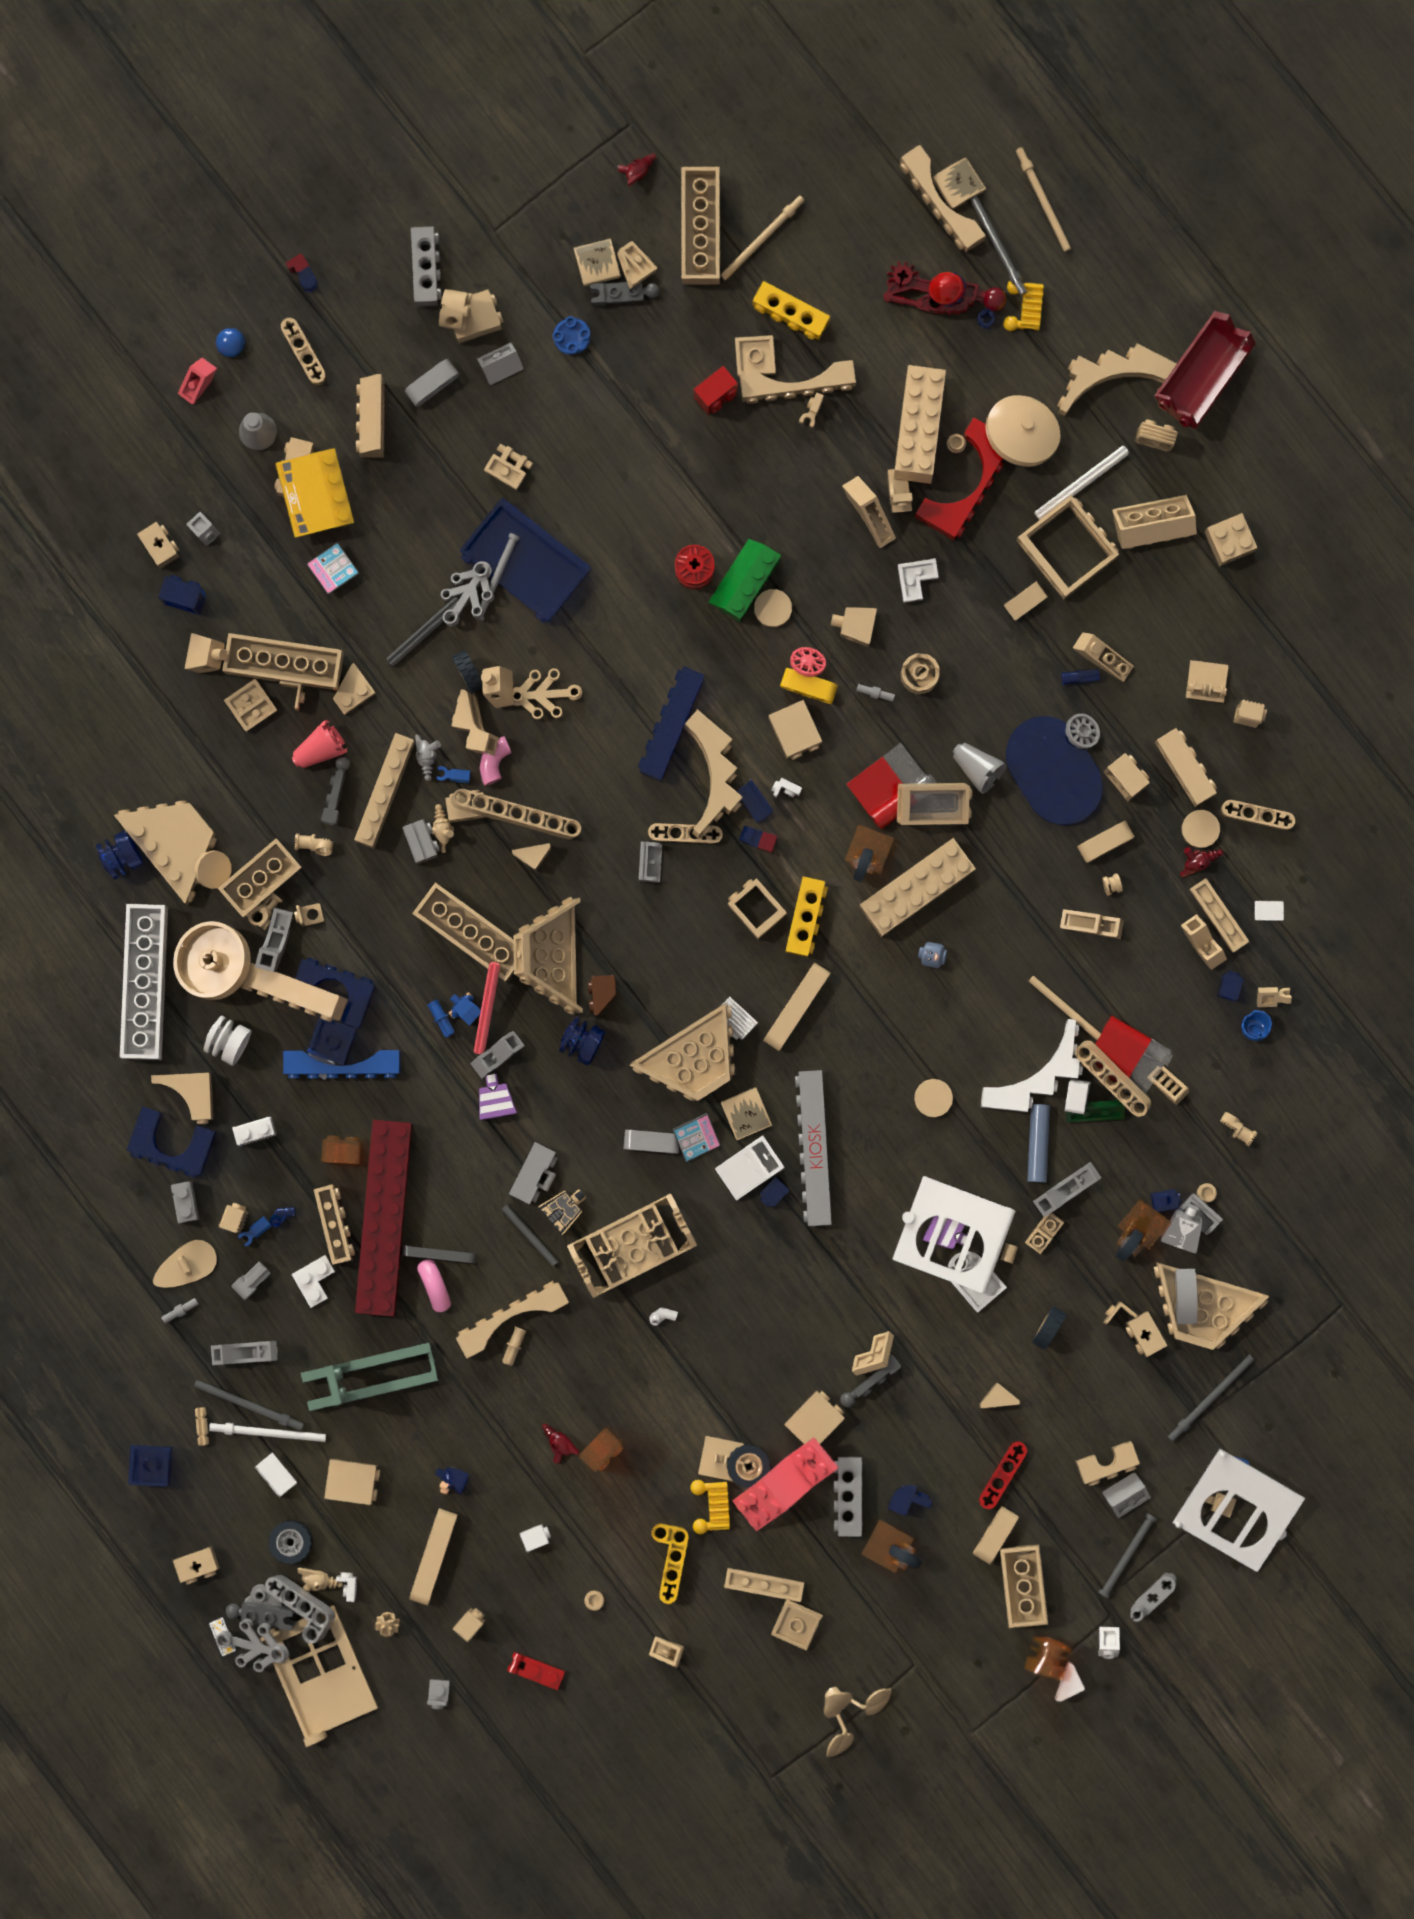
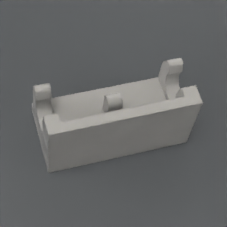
[639,841,662,883]
[1178,1193,1223,1235]

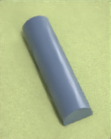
[1027,1104,1050,1183]

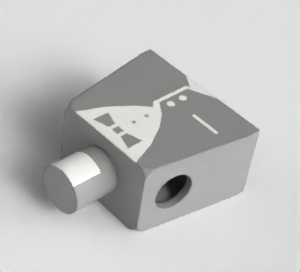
[1161,1204,1202,1254]

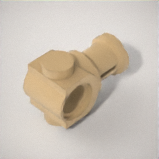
[246,893,283,930]

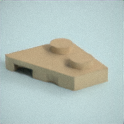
[617,241,657,288]
[333,663,376,715]

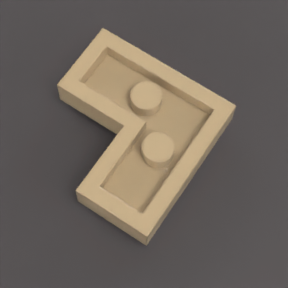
[852,1331,894,1376]

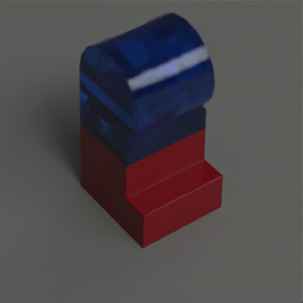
[285,253,317,292]
[739,826,777,854]

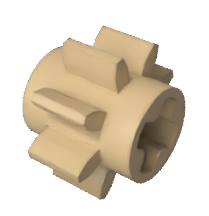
[375,1612,400,1637]

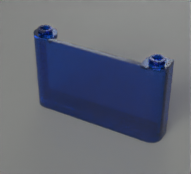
[459,497,592,623]

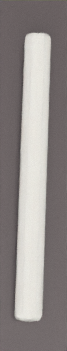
[1035,446,1129,520]

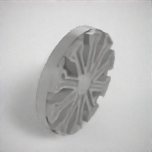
[1065,714,1100,749]

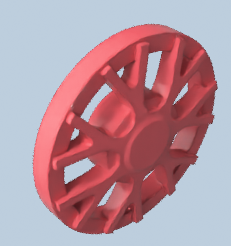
[790,647,826,677]

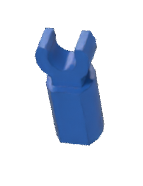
[437,766,471,784]
[238,1216,272,1247]

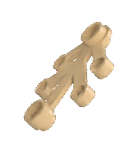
[513,669,582,720]

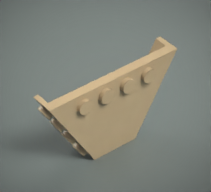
[114,801,217,905]
[513,897,583,1015]
[630,1002,735,1101]
[1154,1262,1269,1350]

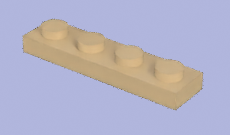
[1189,878,1249,953]
[724,1568,804,1602]

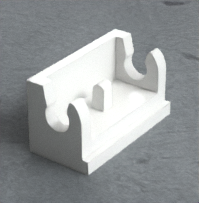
[255,1453,297,1498]

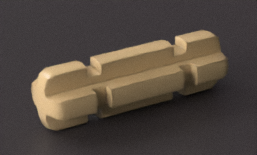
[195,1407,209,1446]

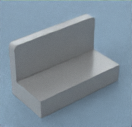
[477,343,523,385]
[1103,1473,1151,1518]

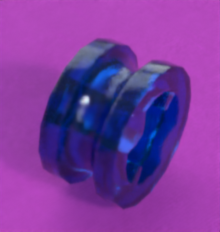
[977,309,995,328]

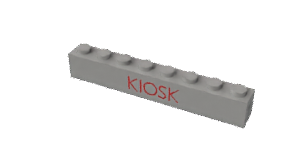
[795,1070,831,1226]

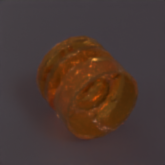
[1024,1636,1073,1681]

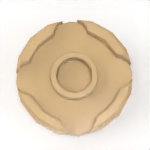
[754,589,792,627]
[1181,810,1220,848]
[195,850,231,889]
[914,1079,953,1117]

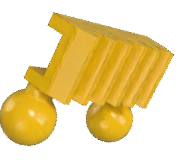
[1003,281,1044,331]
[690,1480,730,1534]

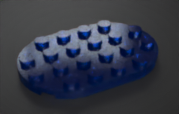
[1006,716,1103,825]

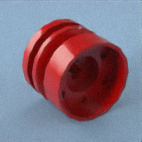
[675,545,715,590]

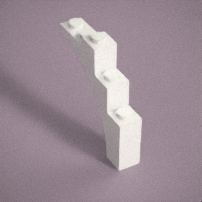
[981,1019,1083,1112]

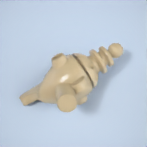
[431,804,454,853]
[298,1568,343,1592]

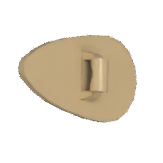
[153,1240,217,1288]

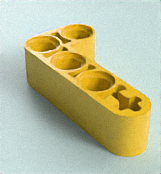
[652,1524,688,1604]

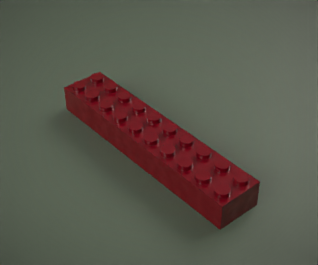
[355,1120,413,1316]

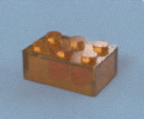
[579,1426,624,1472]

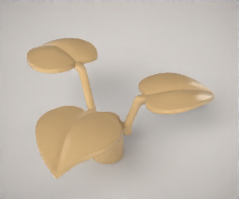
[824,1687,891,1757]

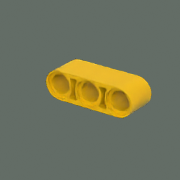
[780,668,838,704]

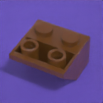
[588,975,617,1018]

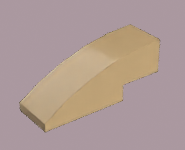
[1060,909,1124,939]

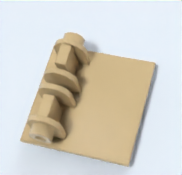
[1186,660,1228,703]

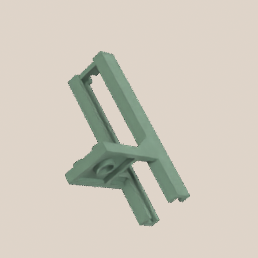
[301,1342,439,1411]

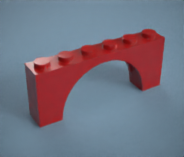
[915,418,1004,540]

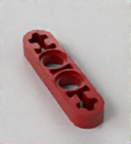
[979,1441,1027,1509]

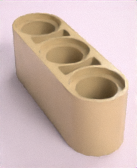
[1077,820,1135,863]
[973,1506,1019,1565]

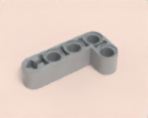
[265,1575,335,1644]

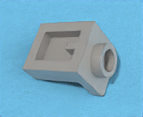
[186,512,220,546]
[427,1679,450,1709]

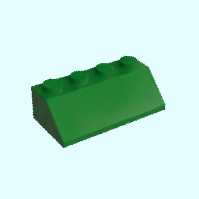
[708,539,781,623]

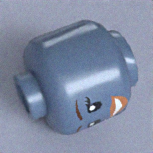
[918,942,947,969]

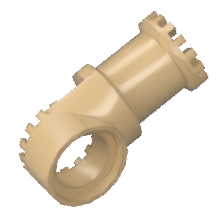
[295,833,333,856]
[1220,1112,1257,1147]

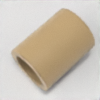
[1000,1243,1018,1264]

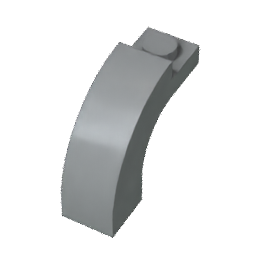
[255,907,294,972]
[1033,1162,1101,1217]
[211,1341,278,1365]

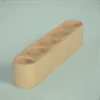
[763,963,830,1051]
[1075,1040,1151,1117]
[409,1508,458,1606]

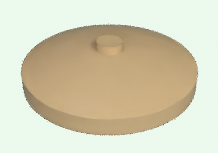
[986,395,1060,466]

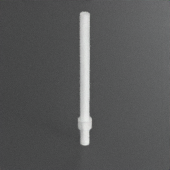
[209,1423,326,1442]

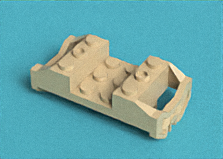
[567,1194,697,1298]

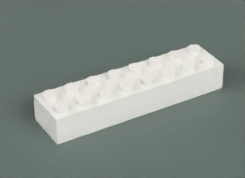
[120,904,168,1060]

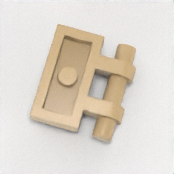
[484,444,533,491]

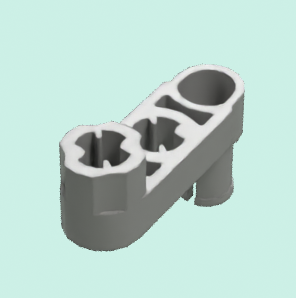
[1130,1573,1177,1622]

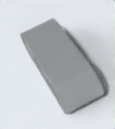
[404,359,459,407]
[623,1130,680,1154]

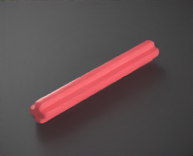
[474,962,500,1054]

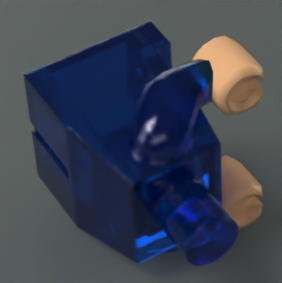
[435,1467,469,1495]

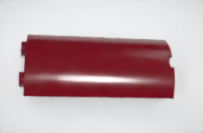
[1154,311,1256,429]

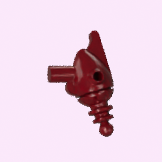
[618,153,656,186]
[1180,847,1223,877]
[542,1424,580,1464]

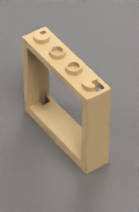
[1016,495,1119,599]

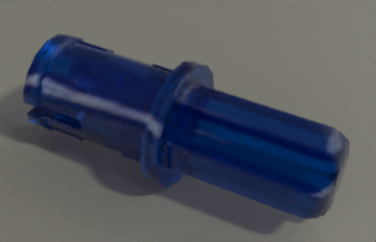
[1061,669,1100,685]

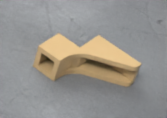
[452,690,499,756]

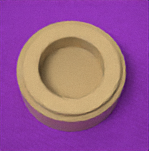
[1197,1183,1217,1203]
[585,1590,604,1611]

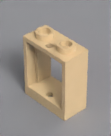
[728,878,787,939]

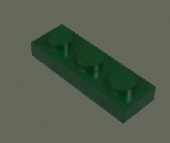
[1066,1100,1125,1123]

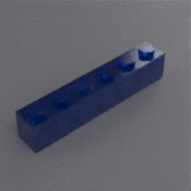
[638,666,705,782]

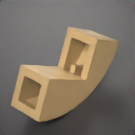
[1181,914,1227,970]

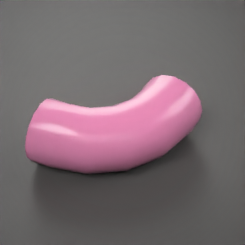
[480,736,512,786]
[417,1259,451,1312]

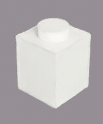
[520,1524,551,1552]

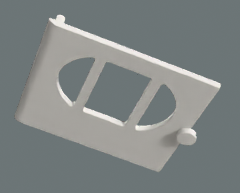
[892,1176,1015,1294]
[1173,1449,1305,1572]

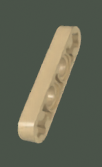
[281,318,326,385]
[1221,800,1295,830]
[648,823,723,844]

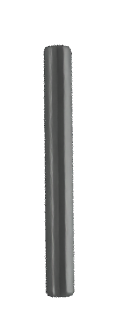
[387,597,459,666]

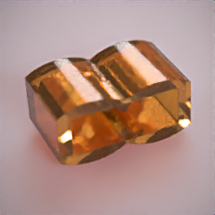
[321,1135,362,1165]

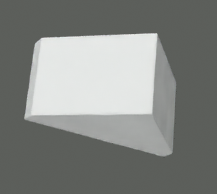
[1065,1079,1091,1114]
[1055,1662,1085,1701]

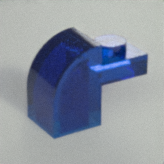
[887,1484,933,1516]

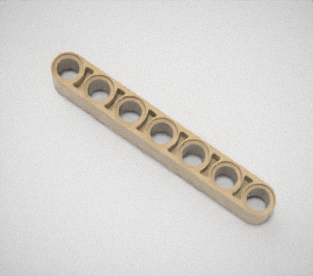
[451,789,581,840]

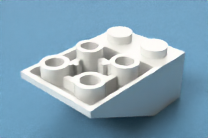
[715,1136,785,1201]

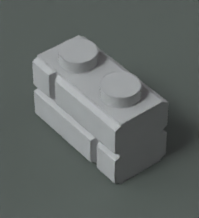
[403,819,440,864]
[171,1181,200,1223]

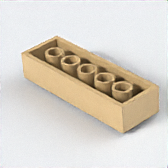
[681,167,720,284]
[893,365,946,484]
[223,633,344,691]
[859,838,976,938]
[413,883,514,983]

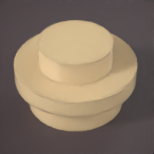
[947,434,966,453]

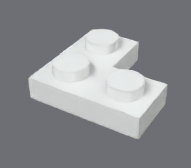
[898,559,938,603]
[292,1255,335,1308]

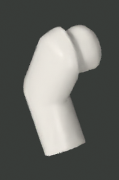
[650,1308,678,1326]

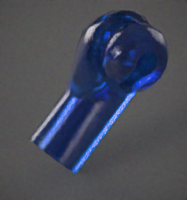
[270,1207,296,1228]

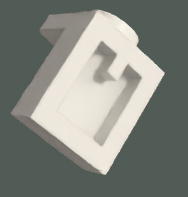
[771,778,802,798]
[336,1572,357,1602]
[1098,1627,1120,1659]

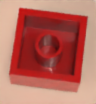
[694,366,738,415]

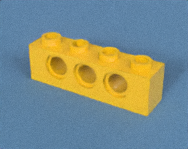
[752,281,830,340]
[785,876,828,958]

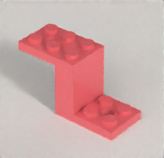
[733,1437,838,1531]

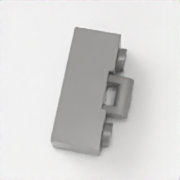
[509,1142,558,1205]

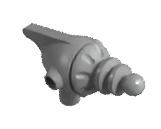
[415,735,441,781]

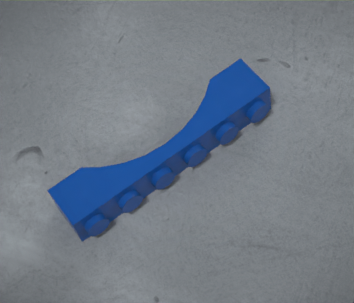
[283,1050,401,1079]

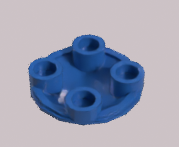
[553,316,591,355]

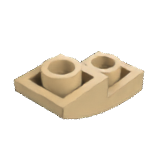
[1004,581,1048,620]
[1025,1212,1064,1254]

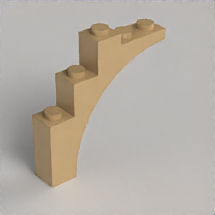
[1057,344,1176,416]
[684,710,742,838]

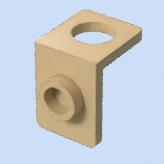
[279,681,305,711]
[294,903,324,927]
[1103,1302,1138,1324]

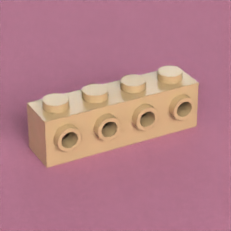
[1155,728,1217,807]
[314,1185,355,1265]

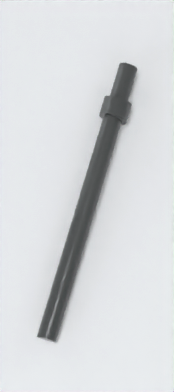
[970,196,1027,296]
[1168,1355,1254,1442]
[194,1380,304,1431]

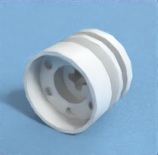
[203,1015,252,1066]

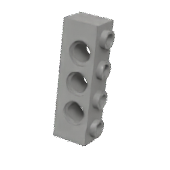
[411,226,442,307]
[834,1457,862,1536]

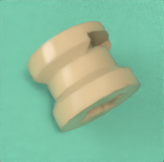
[1102,873,1122,896]

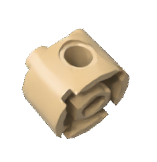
[439,289,472,331]
[900,653,939,695]

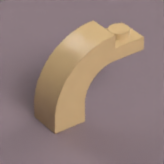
[887,469,912,513]

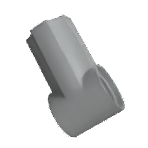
[231,1261,271,1301]

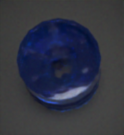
[96,830,144,880]
[559,1016,606,1066]

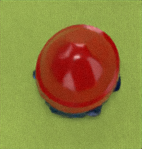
[929,272,966,307]

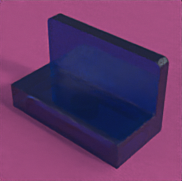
[736,779,773,823]

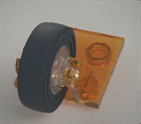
[845,825,894,882]
[1115,1199,1171,1262]
[861,1520,923,1573]

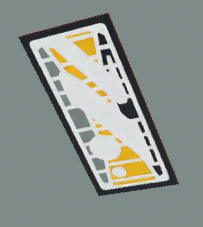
[207,1616,237,1658]

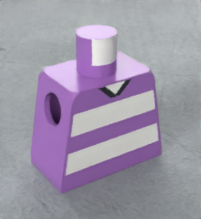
[479,1074,517,1120]
[922,1215,967,1249]

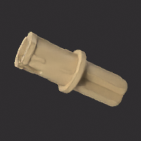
[502,1326,527,1366]

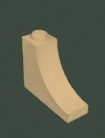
[842,476,896,548]
[151,1073,213,1124]

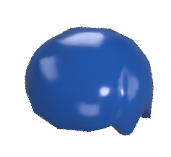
[216,328,246,357]
[1241,1010,1272,1041]

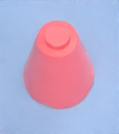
[292,720,347,768]

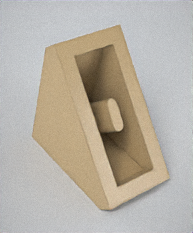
[512,843,551,871]
[979,1383,1020,1408]
[649,1637,684,1667]

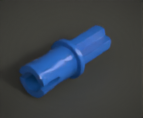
[427,999,455,1037]

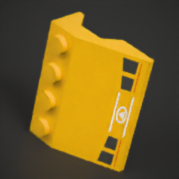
[275,448,354,538]

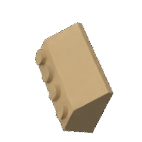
[356,374,384,457]
[1112,495,1197,549]
[218,838,302,917]

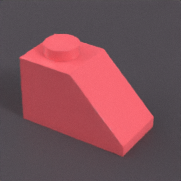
[178,358,217,405]

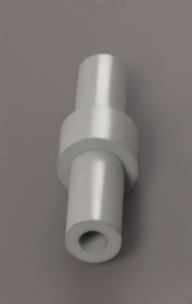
[856,684,895,702]
[161,1298,199,1323]

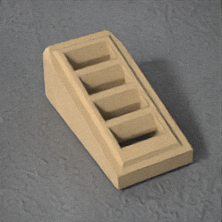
[1147,1064,1189,1105]

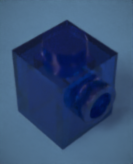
[1150,1189,1181,1212]

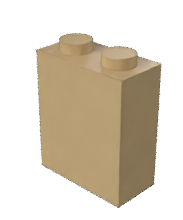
[454,290,503,344]
[768,700,822,760]
[784,1391,845,1444]
[324,1459,380,1505]

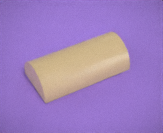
[1000,1545,1048,1628]

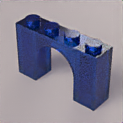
[287,957,376,1029]
[127,1107,217,1178]

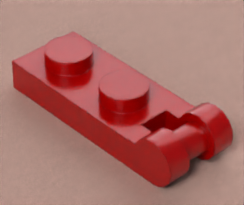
[507,1652,565,1690]

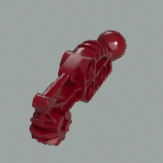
[883,261,1007,316]

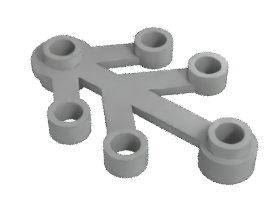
[441,562,494,626]
[216,1618,289,1672]

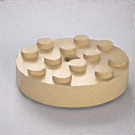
[174,922,251,1000]

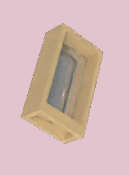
[897,783,972,825]

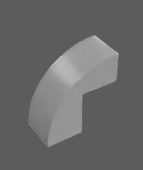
[470,1031,525,1079]
[1175,1269,1197,1324]

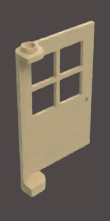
[260,1605,378,1747]

